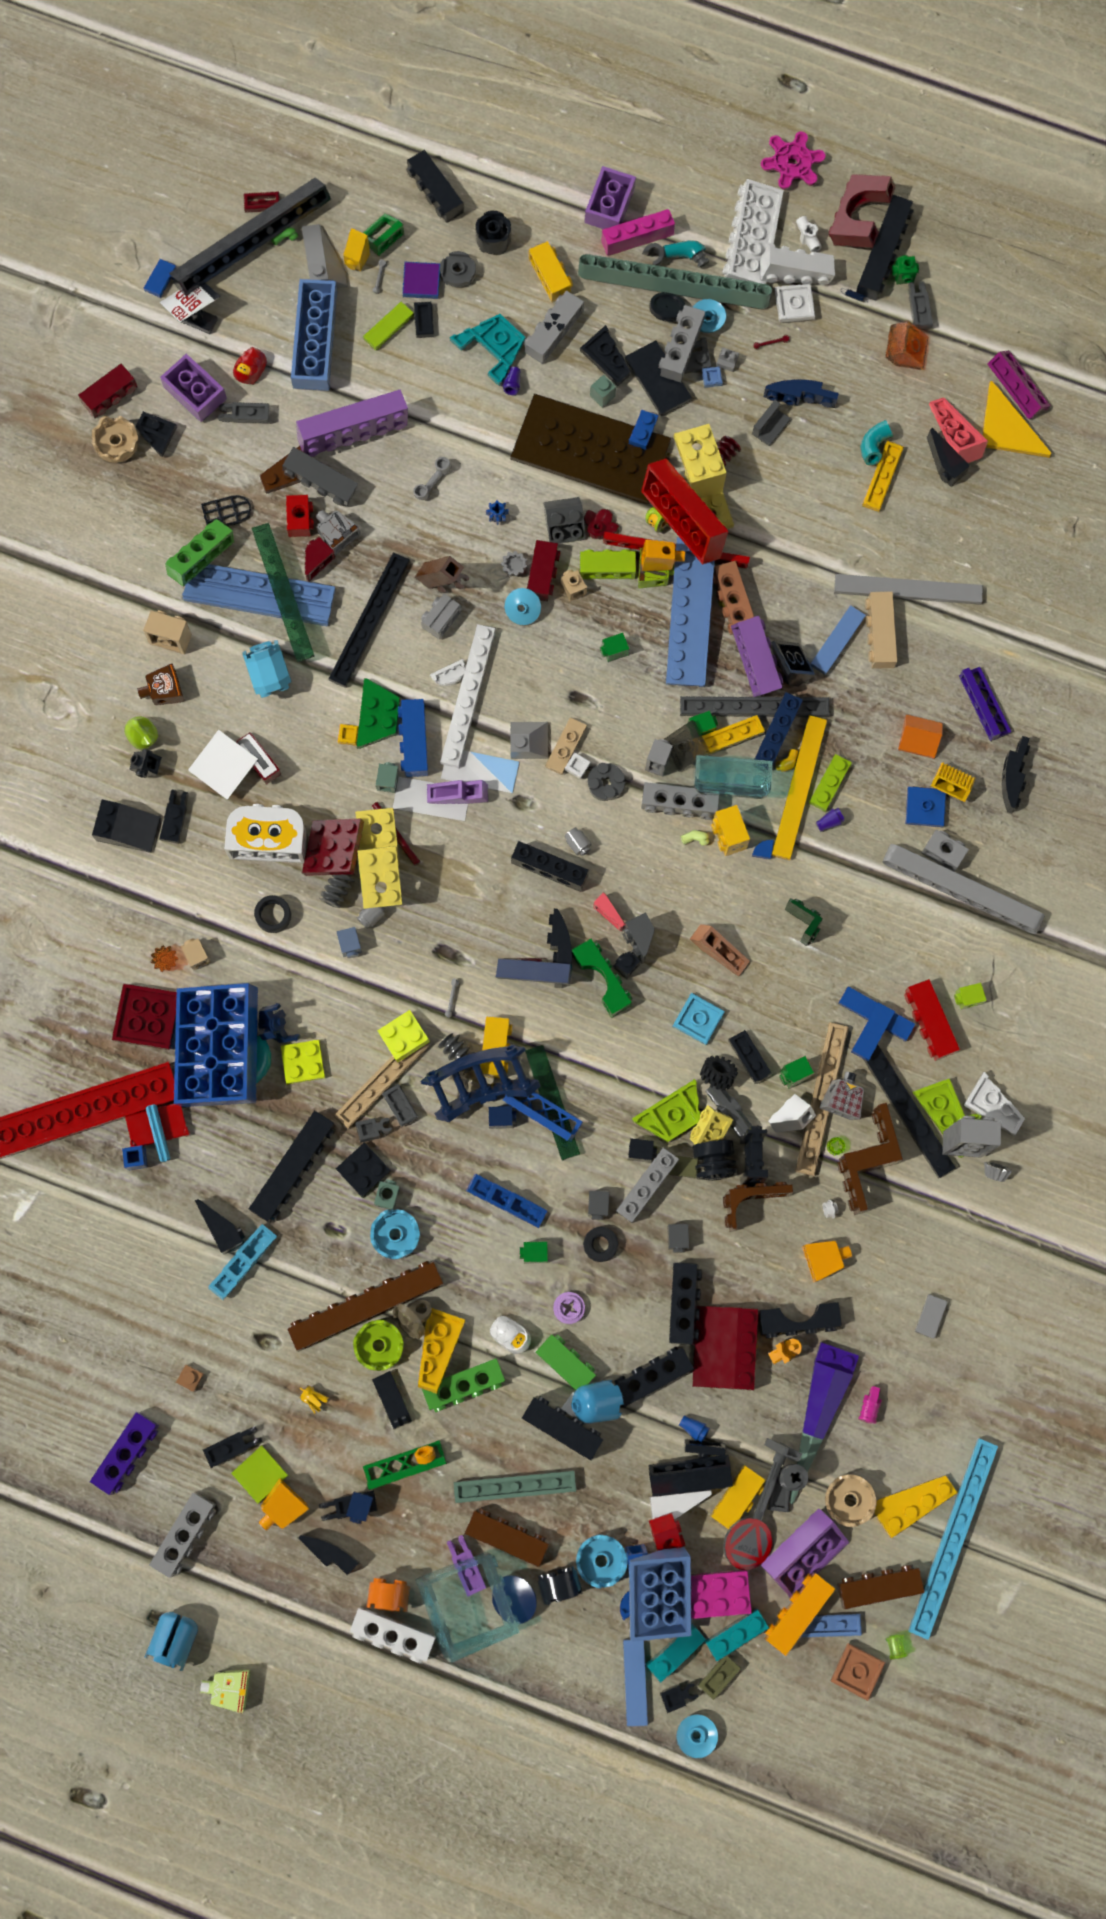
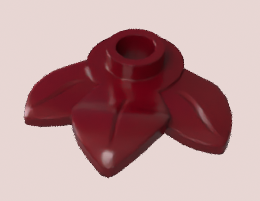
[584,509,619,539]

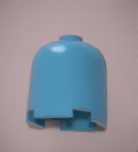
[572,1380,623,1424]

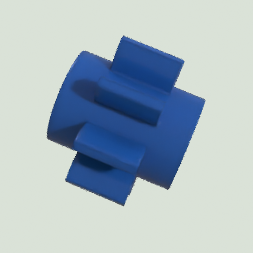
[486,500,509,525]

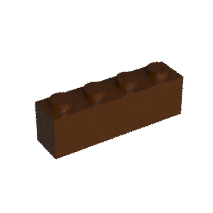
[464,1508,549,1567]
[837,1564,925,1609]

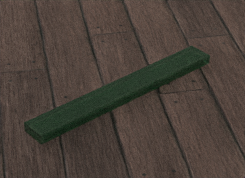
[251,523,315,662]

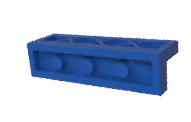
[503,1092,583,1142]

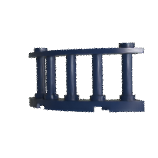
[420,1045,541,1122]

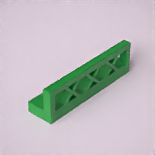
[363,1440,447,1490]

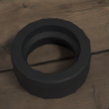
[254,895,292,933]

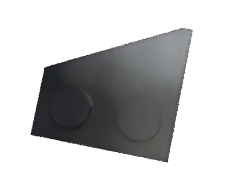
[135,411,177,457]

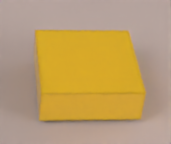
[338,724,359,746]

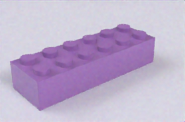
[296,389,408,457]

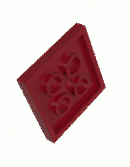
[302,818,364,876]
[112,983,177,1050]

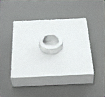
[775,284,815,323]

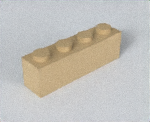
[865,592,897,669]

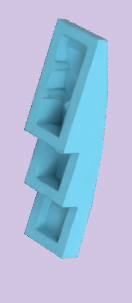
[208,1224,277,1300]

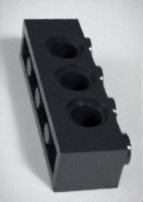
[511,841,589,892]
[669,1262,702,1345]
[614,1346,694,1408]

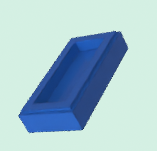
[144,259,176,298]

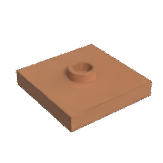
[830,1643,885,1701]

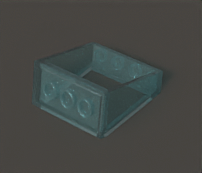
[415,1552,520,1663]

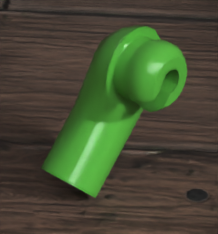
[271,227,298,246]

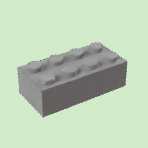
[943,1116,1001,1158]

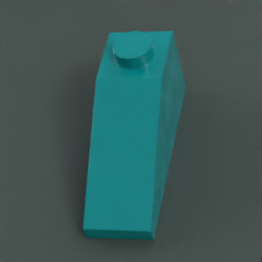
[646,1623,706,1683]

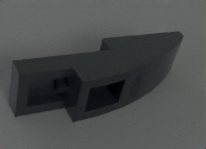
[1002,736,1031,814]
[547,908,572,988]

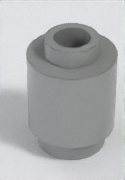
[564,827,592,856]
[357,907,385,929]

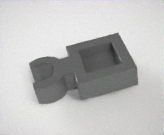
[355,1118,392,1143]

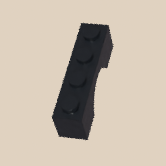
[758,1302,842,1338]

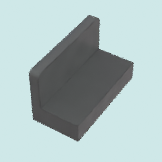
[752,400,790,446]

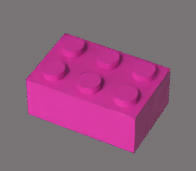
[691,1570,751,1619]

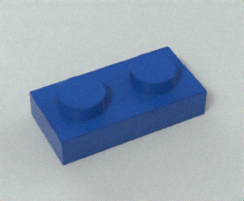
[629,409,659,450]

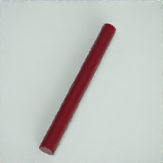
[372,802,421,866]

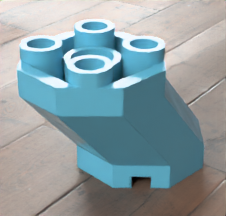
[242,640,292,698]

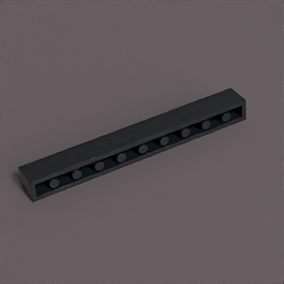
[169,177,332,296]

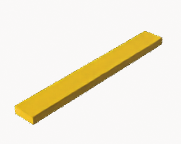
[771,715,827,861]

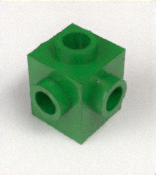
[892,255,919,285]

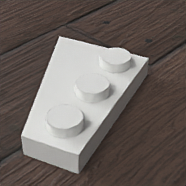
[964,1072,1025,1136]

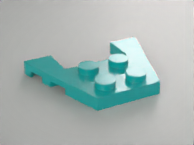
[450,314,526,386]

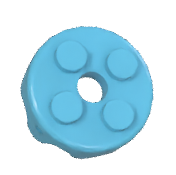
[370,1210,420,1259]
[576,1535,627,1588]

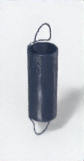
[841,288,869,302]

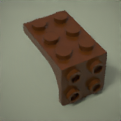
[723,1182,793,1232]

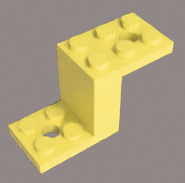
[674,424,734,529]
[355,808,402,909]

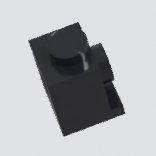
[613,951,641,979]

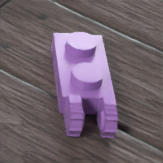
[447,1535,486,1597]

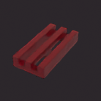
[244,192,280,213]

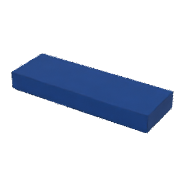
[851,1002,895,1061]

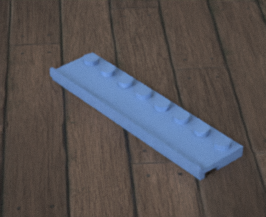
[666,538,714,687]
[182,564,336,626]

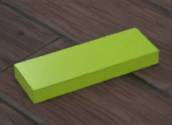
[363,302,414,350]

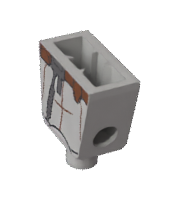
[316,510,360,555]

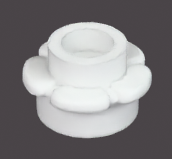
[822,1200,838,1219]

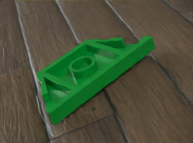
[357,678,400,749]

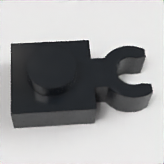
[660,1683,699,1713]

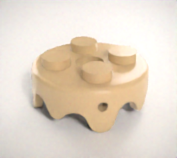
[92,416,139,463]
[825,1474,876,1527]

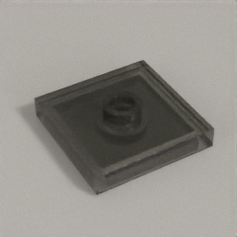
[664,720,710,772]

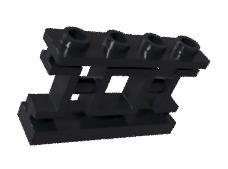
[740,1126,768,1187]

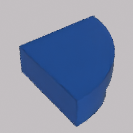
[752,840,774,860]
[620,1591,630,1620]

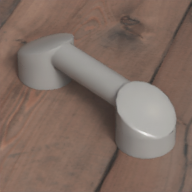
[413,457,450,500]

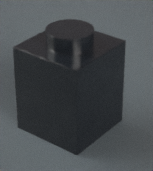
[628,1138,657,1163]

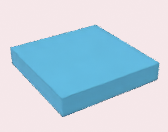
[672,993,725,1045]

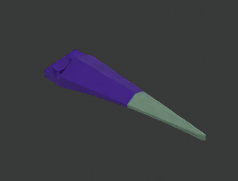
[790,1342,859,1504]

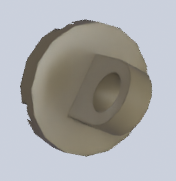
[392,1300,431,1339]

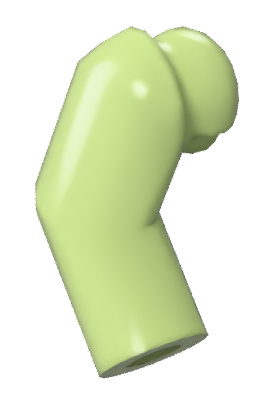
[680,830,709,846]

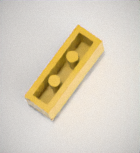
[529,241,573,302]
[481,1016,513,1079]
[710,1465,765,1530]

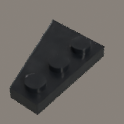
[580,325,631,387]

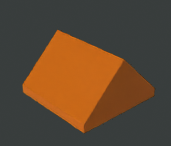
[898,714,943,759]

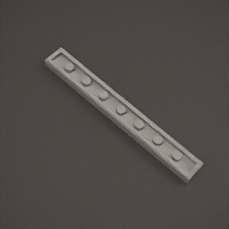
[834,574,983,605]

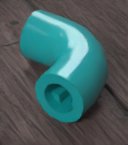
[860,420,893,466]
[256,1036,272,1084]

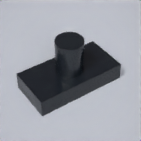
[181,309,218,334]
[684,1439,726,1458]

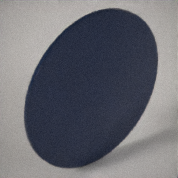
[492,1575,537,1624]

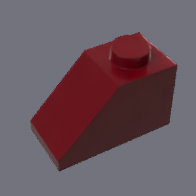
[305,536,335,582]

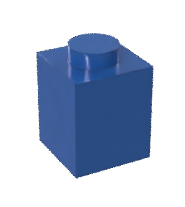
[122,1145,148,1171]

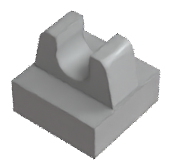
[716,347,739,372]

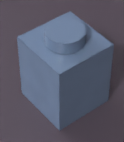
[336,927,362,958]

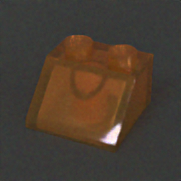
[885,320,929,370]

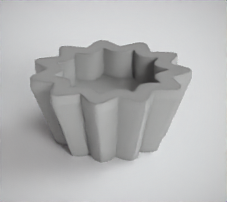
[501,551,527,577]
[984,1162,1012,1182]

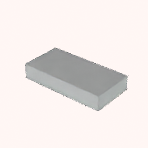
[915,1294,947,1339]

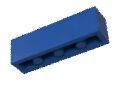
[398,699,428,777]

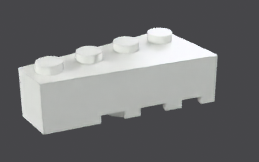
[760,243,835,285]

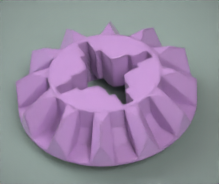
[553,1292,585,1324]

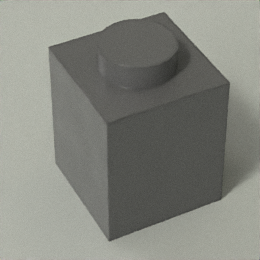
[588,1191,609,1220]
[667,1224,689,1253]

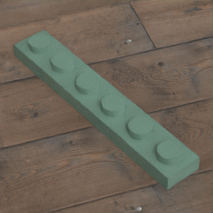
[454,1471,576,1503]

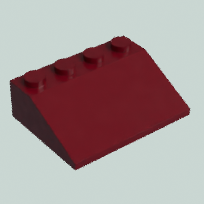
[692,1306,758,1391]

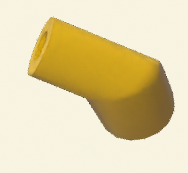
[775,749,798,772]

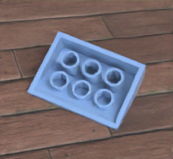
[629,1547,691,1642]

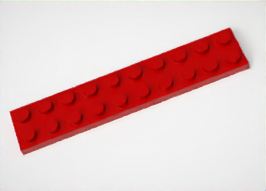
[0,1061,175,1159]

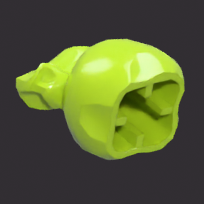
[124,716,158,750]

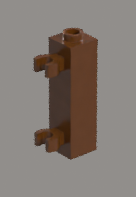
[415,556,469,593]

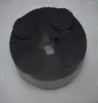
[475,210,511,254]
[537,1566,583,1606]

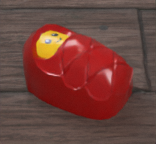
[233,347,267,385]

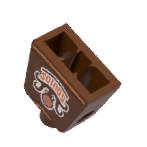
[137,663,185,705]

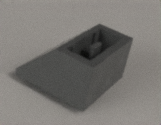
[543,497,586,543]
[622,912,655,964]

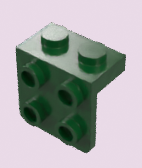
[785,898,823,946]

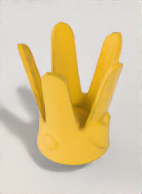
[300,1385,328,1414]

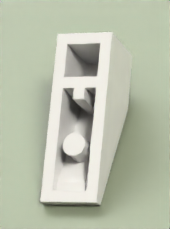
[650,1490,712,1520]

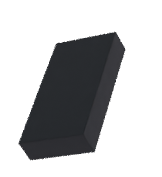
[414,301,434,338]

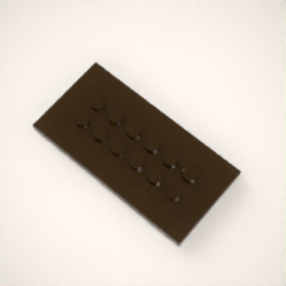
[510,393,671,505]

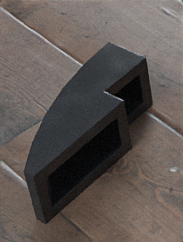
[298,1534,360,1575]

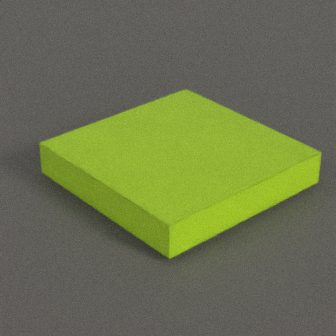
[231,1445,289,1504]

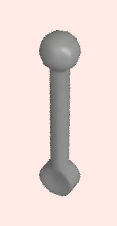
[373,259,386,294]
[445,978,459,1018]

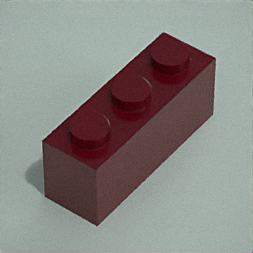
[78,363,138,419]
[527,540,561,602]

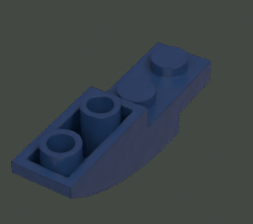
[763,379,839,408]

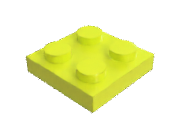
[377,1010,430,1063]
[281,1040,325,1085]

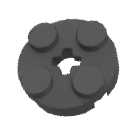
[440,251,476,287]
[587,763,625,801]

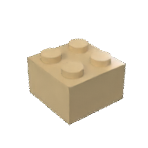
[143,610,192,655]

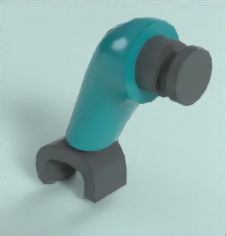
[642,240,709,268]

